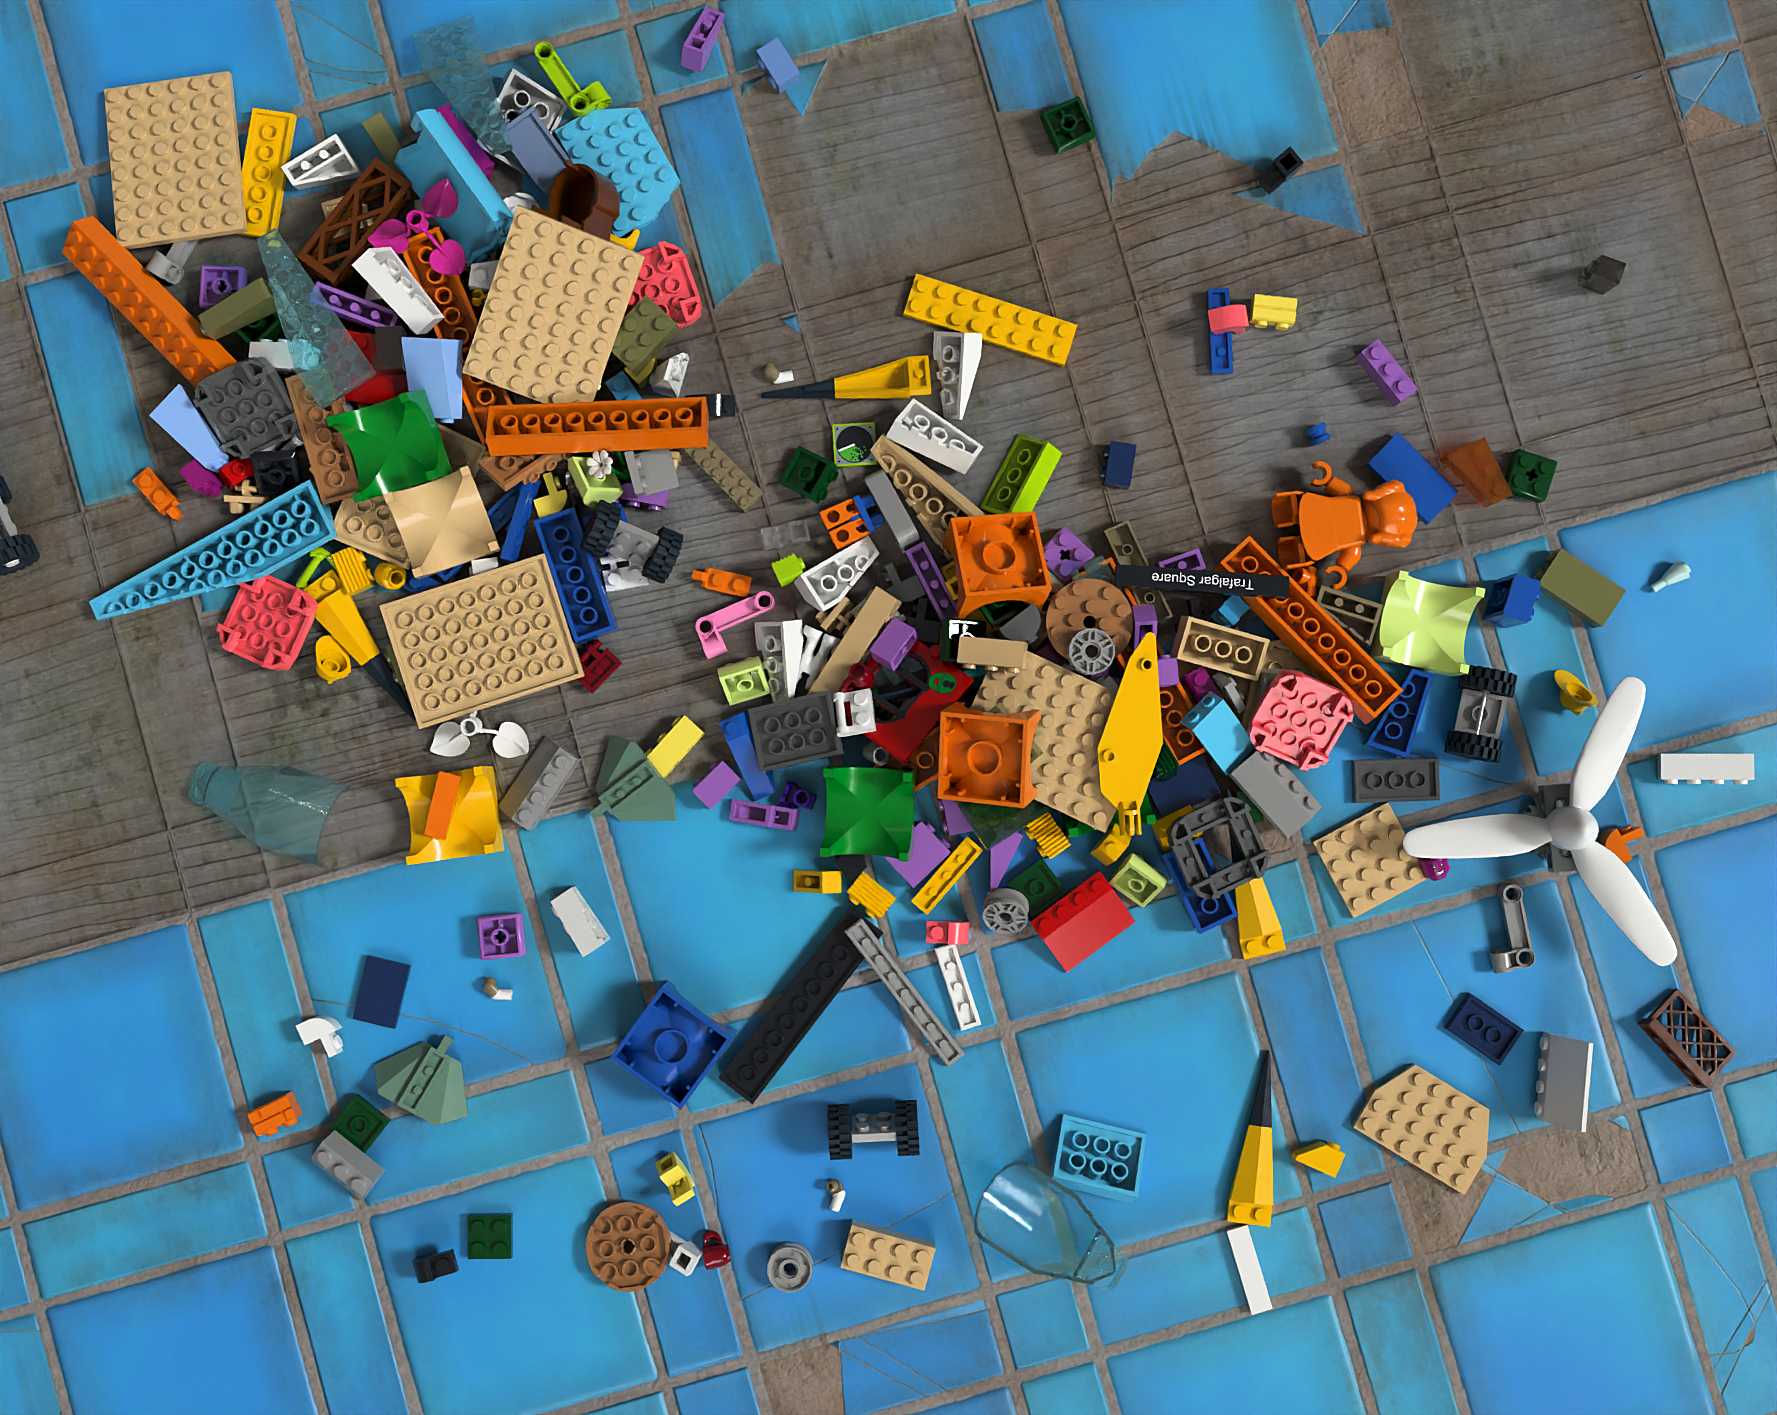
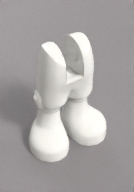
[796,625,841,690]

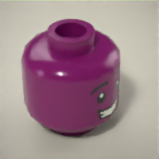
[1418,857,1450,881]

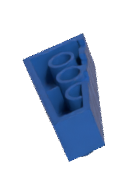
[1362,669,1434,758]

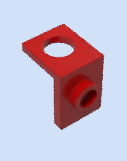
[218,457,254,493]

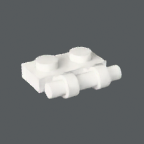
[600,553,649,593]

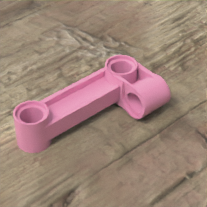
[695,591,775,660]

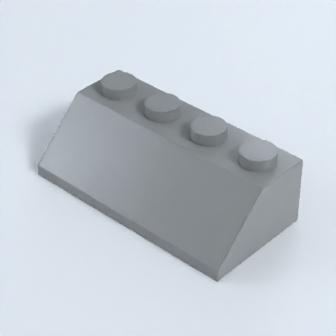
[498,736,582,831]
[1229,748,1322,840]

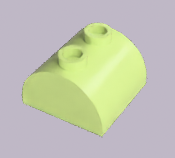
[568,457,624,508]
[717,656,771,706]
[1109,853,1168,908]

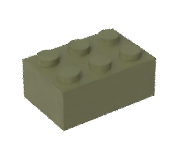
[611,295,680,376]

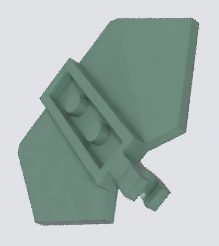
[589,735,676,821]
[374,1035,468,1126]

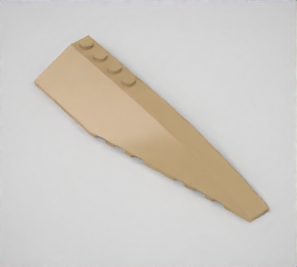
[870,433,1066,650]

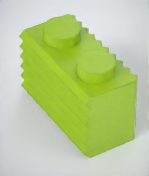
[772,553,807,587]

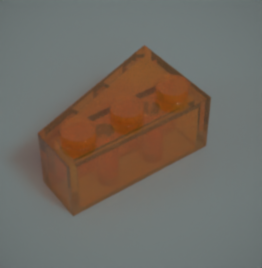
[1439,437,1513,508]

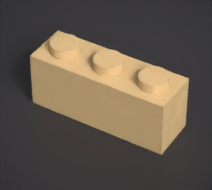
[957,636,1028,673]

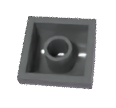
[993,603,1041,645]

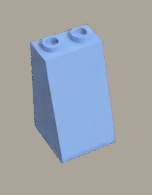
[402,337,463,423]
[149,384,235,474]

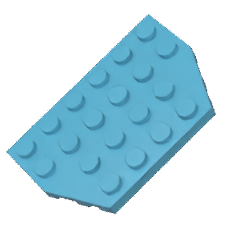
[554,107,681,238]

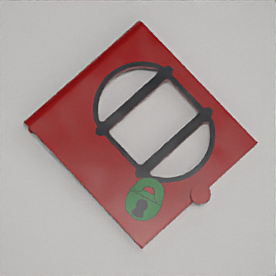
[834,640,974,763]

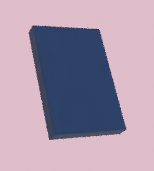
[1147,754,1221,818]
[353,955,412,1029]
[1444,992,1524,1065]

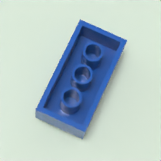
[1158,837,1239,934]

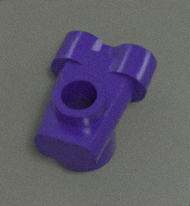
[780,780,817,810]

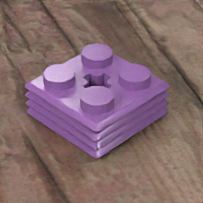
[199,265,248,310]
[1043,526,1094,585]
[477,913,526,961]

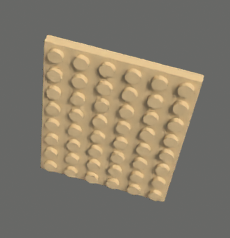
[104,71,247,250]
[462,205,645,403]
[379,553,585,729]
[970,639,1162,833]

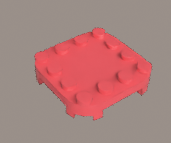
[623,241,702,329]
[216,575,318,671]
[1247,670,1354,771]

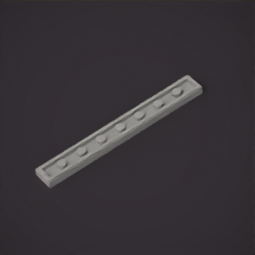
[844,918,965,1067]

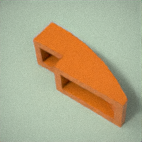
[424,771,463,840]

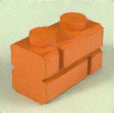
[247,1091,303,1137]

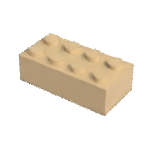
[1170,616,1270,681]
[840,1219,936,1291]

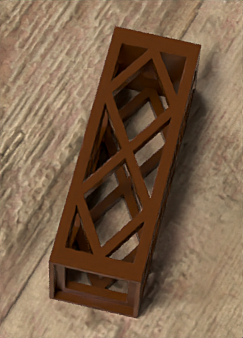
[296,157,414,290]

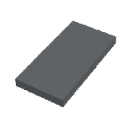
[1351,758,1440,803]

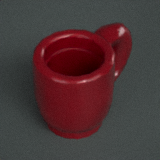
[839,663,874,693]
[702,1230,731,1270]

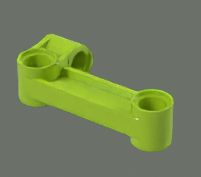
[535,42,612,118]

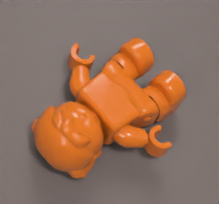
[1271,461,1418,590]

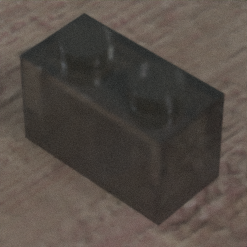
[1579,255,1626,295]
[372,326,406,376]

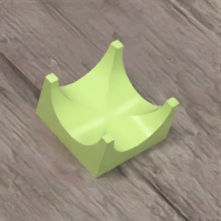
[1370,570,1485,677]

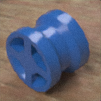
[1305,422,1331,447]

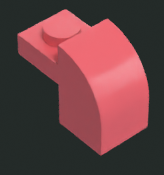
[1207,305,1249,335]
[926,920,969,945]

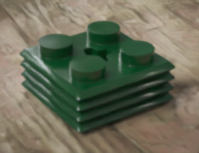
[1040,96,1096,154]
[1501,449,1557,503]
[940,618,987,663]
[1153,736,1179,783]

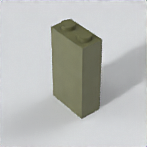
[1533,548,1626,628]

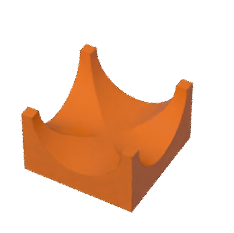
[942,511,1052,619]
[938,702,1041,808]

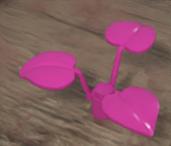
[368,179,466,275]

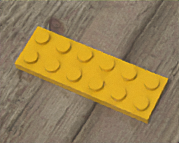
[237,108,297,240]

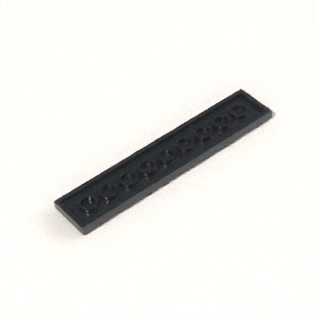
[719,906,884,1104]

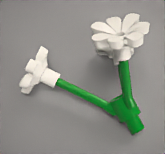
[565,450,632,484]

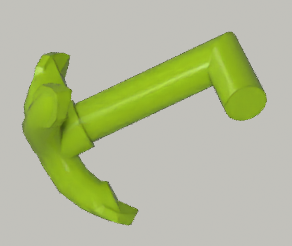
[296,546,337,590]

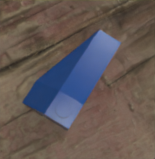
[719,711,775,801]

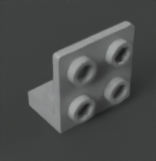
[624,449,680,498]

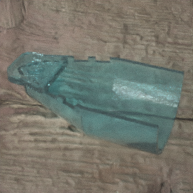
[189,762,351,867]
[974,1161,1128,1292]

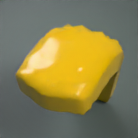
[610,228,640,251]

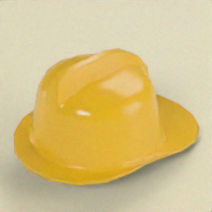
[315,635,351,684]
[1554,670,1598,715]

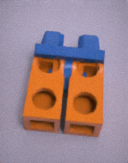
[819,494,884,552]

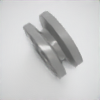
[1067,628,1115,675]
[982,888,1029,934]
[767,1242,813,1292]

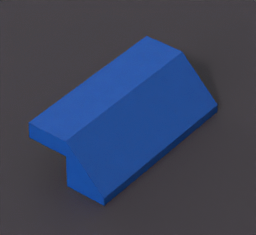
[1365,432,1459,525]

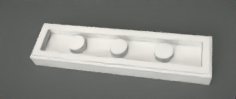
[934,944,981,1031]
[1225,1224,1273,1315]

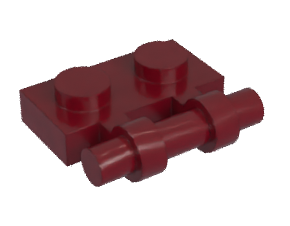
[577,638,623,694]

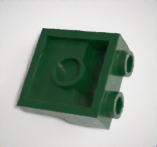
[778,446,839,504]

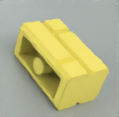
[1249,294,1297,330]

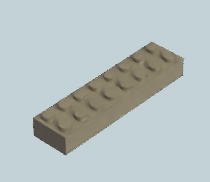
[682,437,764,513]
[1103,520,1173,624]

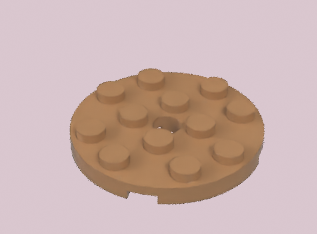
[1045,579,1133,661]
[586,1201,672,1292]

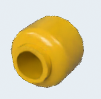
[374,561,407,590]

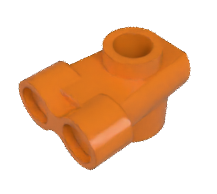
[1293,566,1319,599]

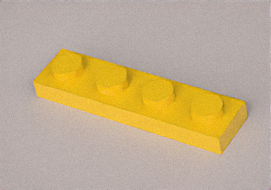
[911,836,983,915]

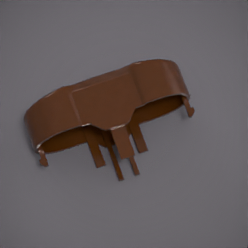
[531,159,620,241]

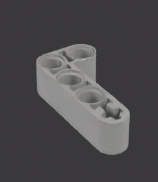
[863,469,921,554]

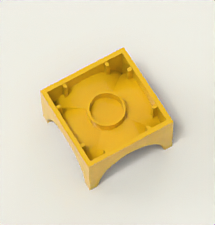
[395,766,505,865]

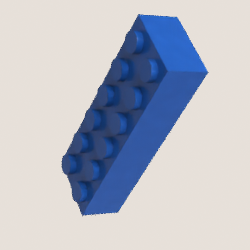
[534,507,619,644]

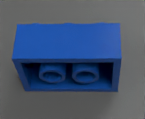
[1482,573,1541,628]

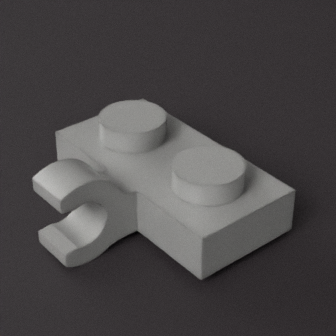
[1211,671,1246,713]

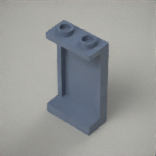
[498,106,569,199]

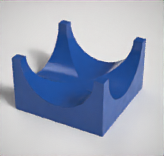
[610,980,737,1110]

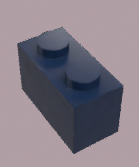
[1100,441,1137,490]

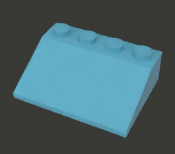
[1048,1114,1147,1204]

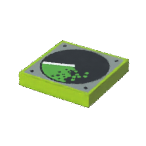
[832,422,877,468]

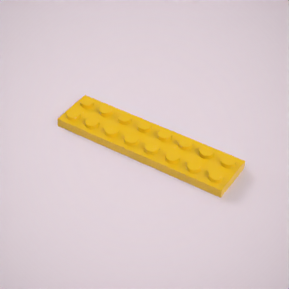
[903,273,1077,367]

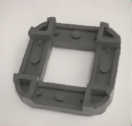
[1167,797,1270,899]

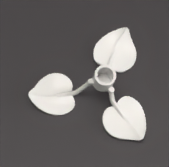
[430,711,529,758]

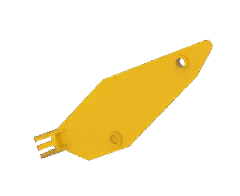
[1097,632,1163,837]

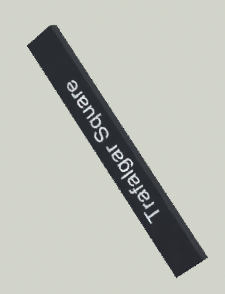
[1115,564,1289,599]

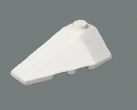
[933,331,982,420]
[649,352,689,398]
[794,536,880,612]
[754,620,803,703]

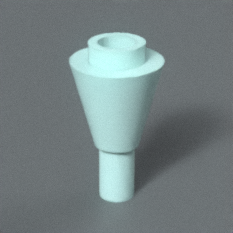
[1650,560,1691,592]

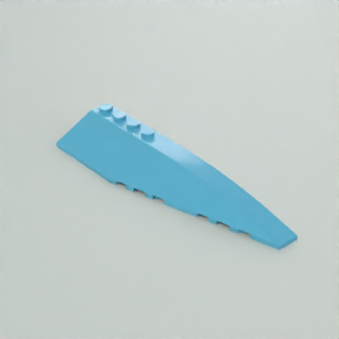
[89,480,337,621]

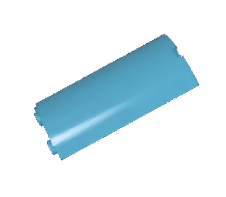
[394,109,514,267]

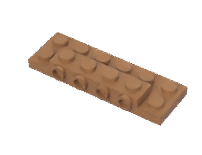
[285,367,358,505]
[478,453,574,491]

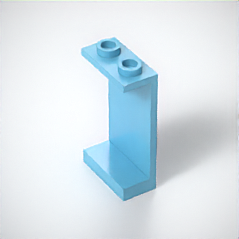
[1180,691,1255,776]

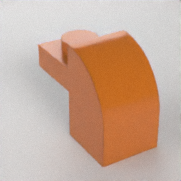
[1598,825,1644,863]

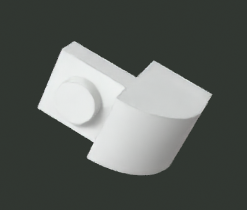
[296,1015,343,1058]
[669,1231,702,1276]

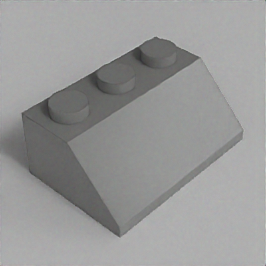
[311,1130,385,1201]

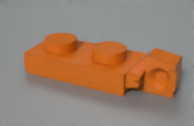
[132,467,184,521]
[691,568,752,598]

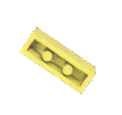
[645,715,705,779]

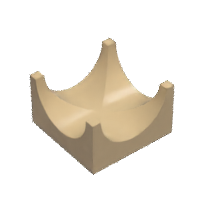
[383,466,500,579]

